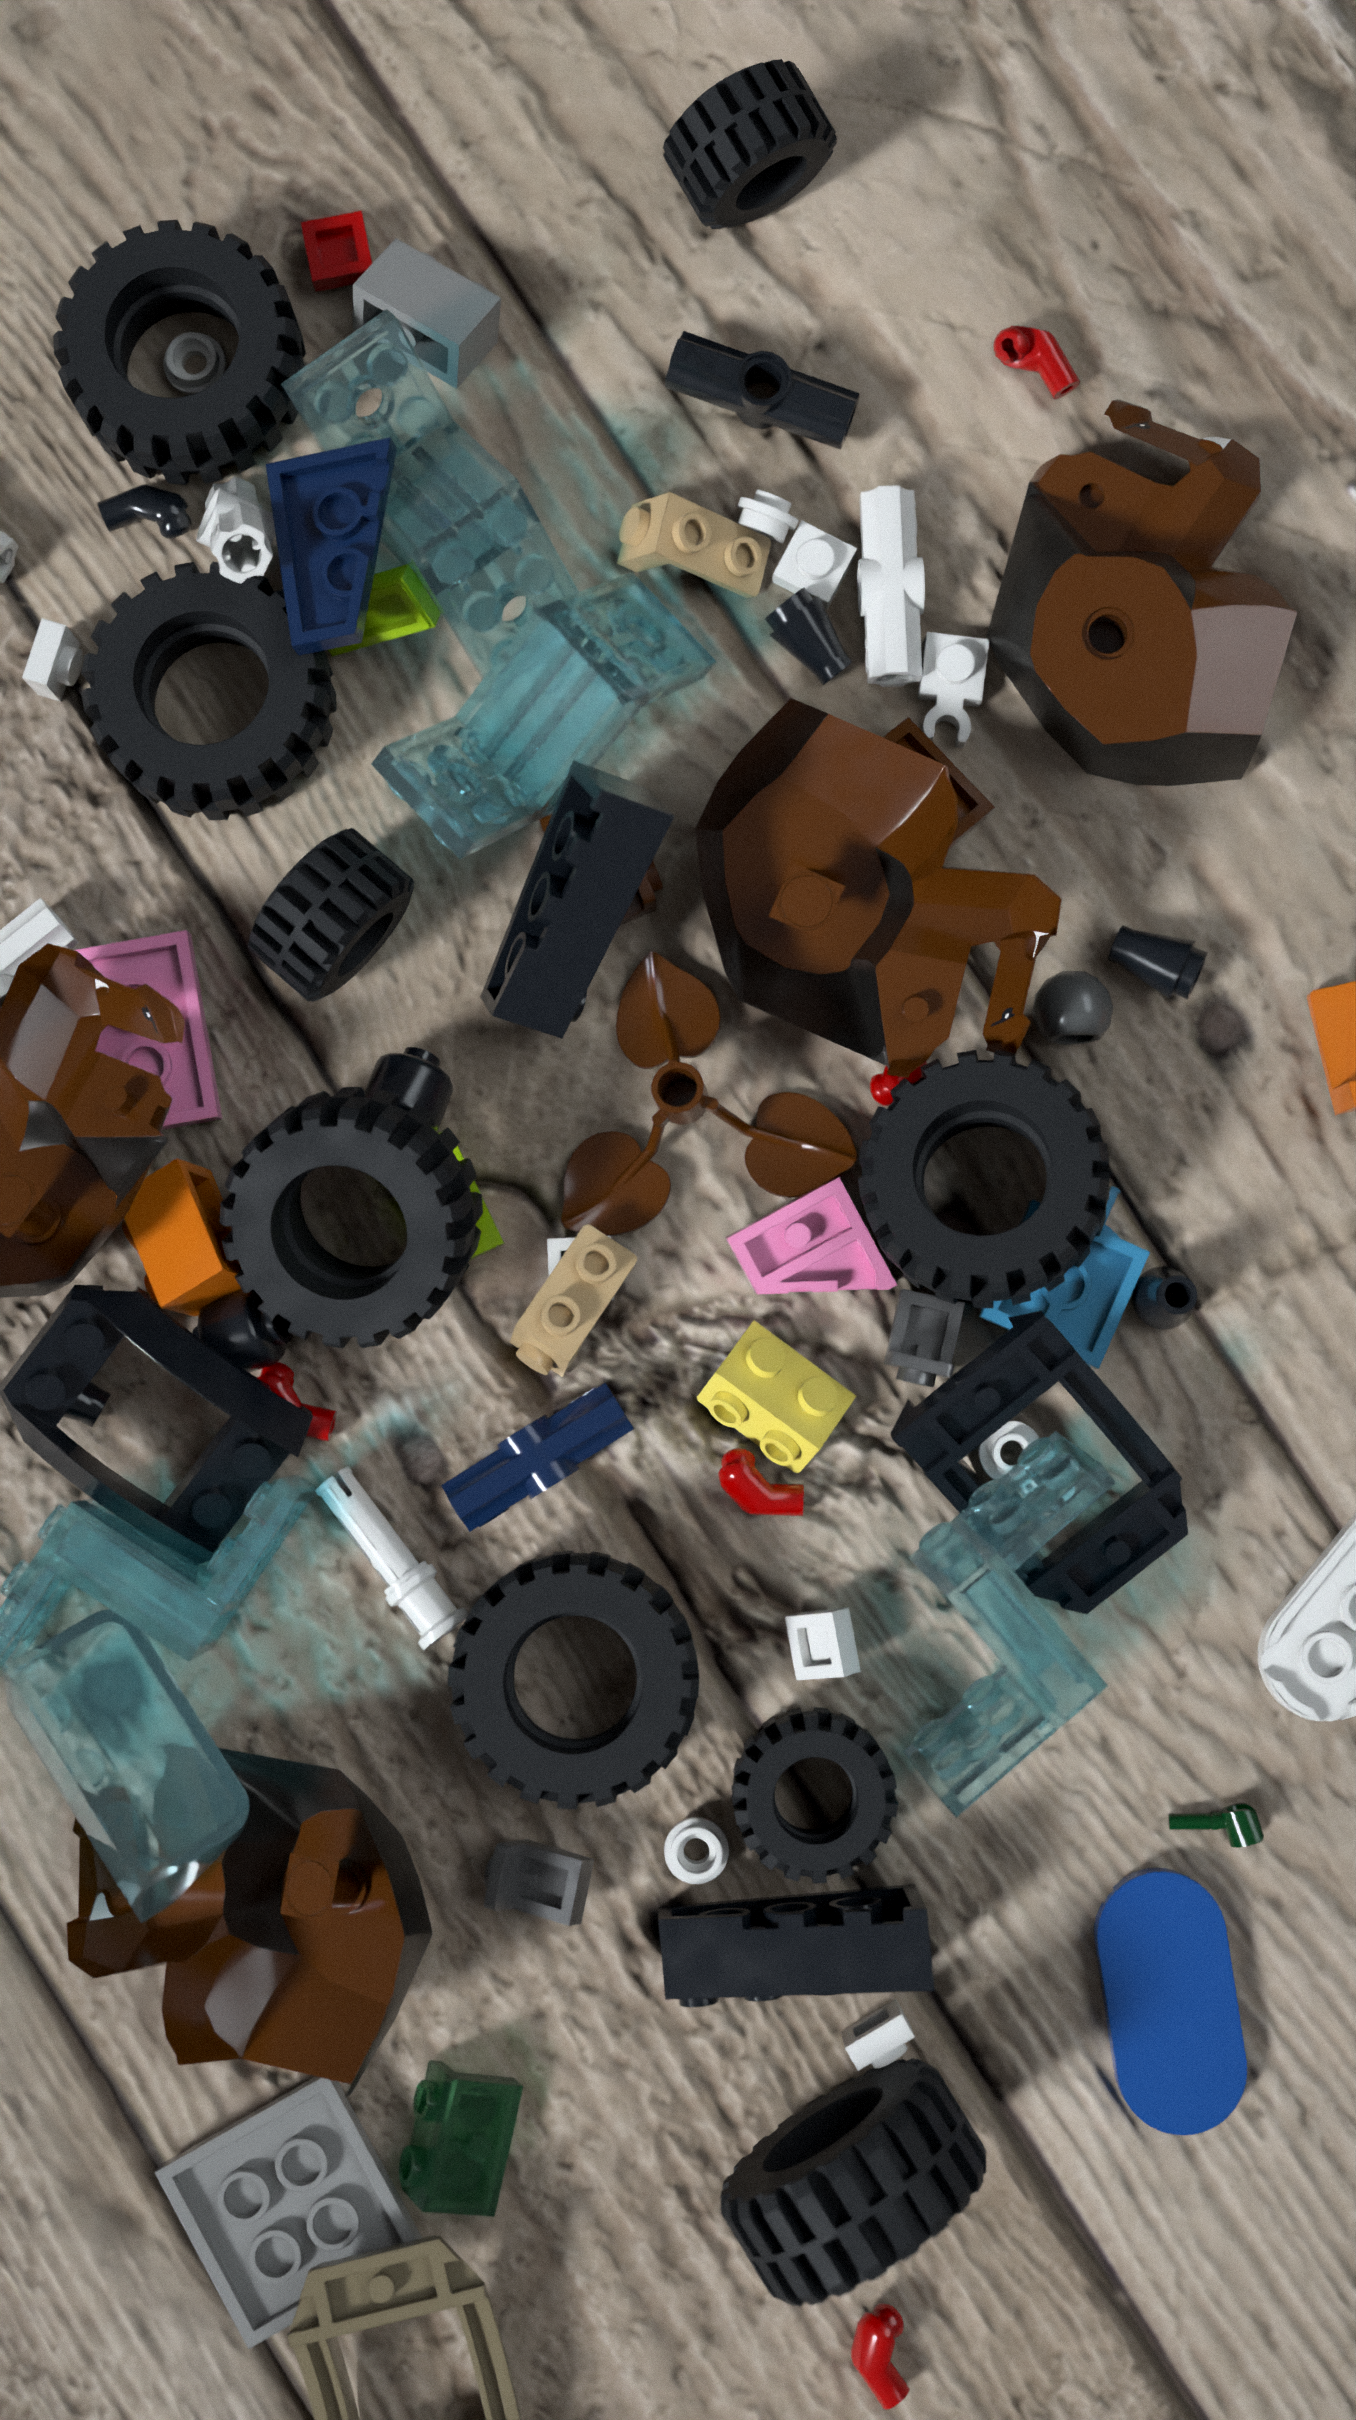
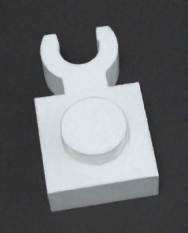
[918,632,989,748]

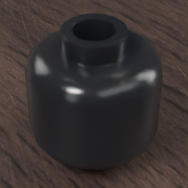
[365,1047,453,1132]
[192,1289,293,1373]

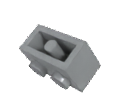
[353,238,501,389]

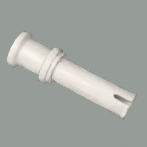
[315,1466,469,1651]

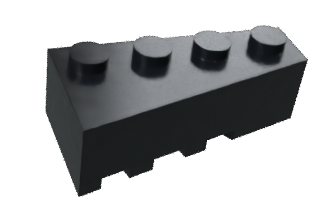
[480,760,675,1039]
[658,1884,935,2007]

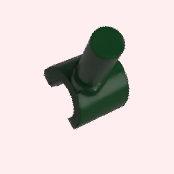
[1168,1803,1264,1848]

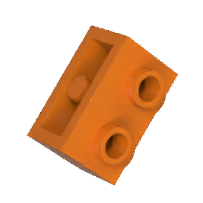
[116,1158,242,1317]

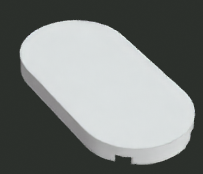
[1258,1513,1356,1722]

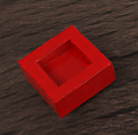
[300,210,373,292]

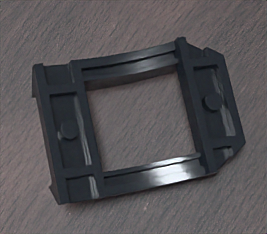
[0,1285,313,1564]
[890,1311,1188,1614]

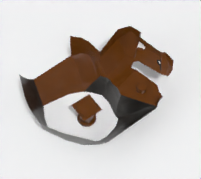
[986,399,1297,786]
[695,698,1062,1078]
[0,943,185,1298]
[67,1741,433,2098]

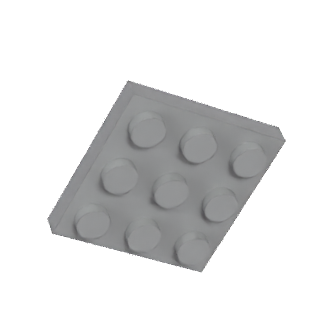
[154,2076,422,2349]

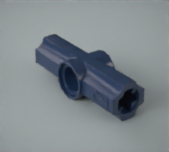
[441,1383,634,1532]

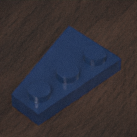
[266,437,397,656]

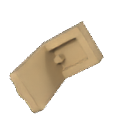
[617,492,771,598]
[510,1224,637,1377]

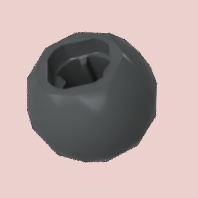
[1032,971,1113,1045]

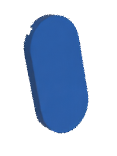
[1094,1868,1247,2135]

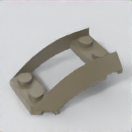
[287,2235,522,2420]

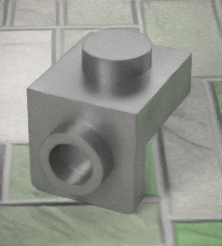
[884,1289,965,1388]
[484,1839,594,1926]

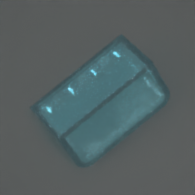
[3,1609,249,1923]

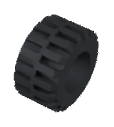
[663,59,837,229]
[248,828,414,1002]
[731,1707,898,1884]

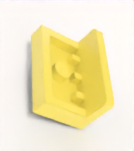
[697,1320,856,1473]

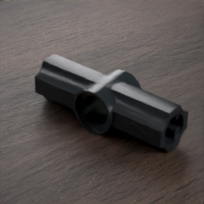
[665,331,860,450]

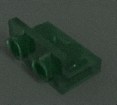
[399,2060,524,2217]

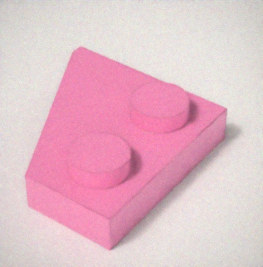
[725,1177,897,1295]

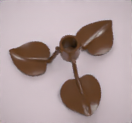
[561,951,857,1236]

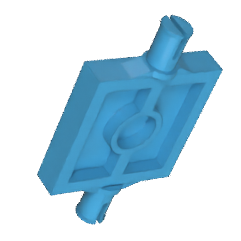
[979,1186,1150,1369]

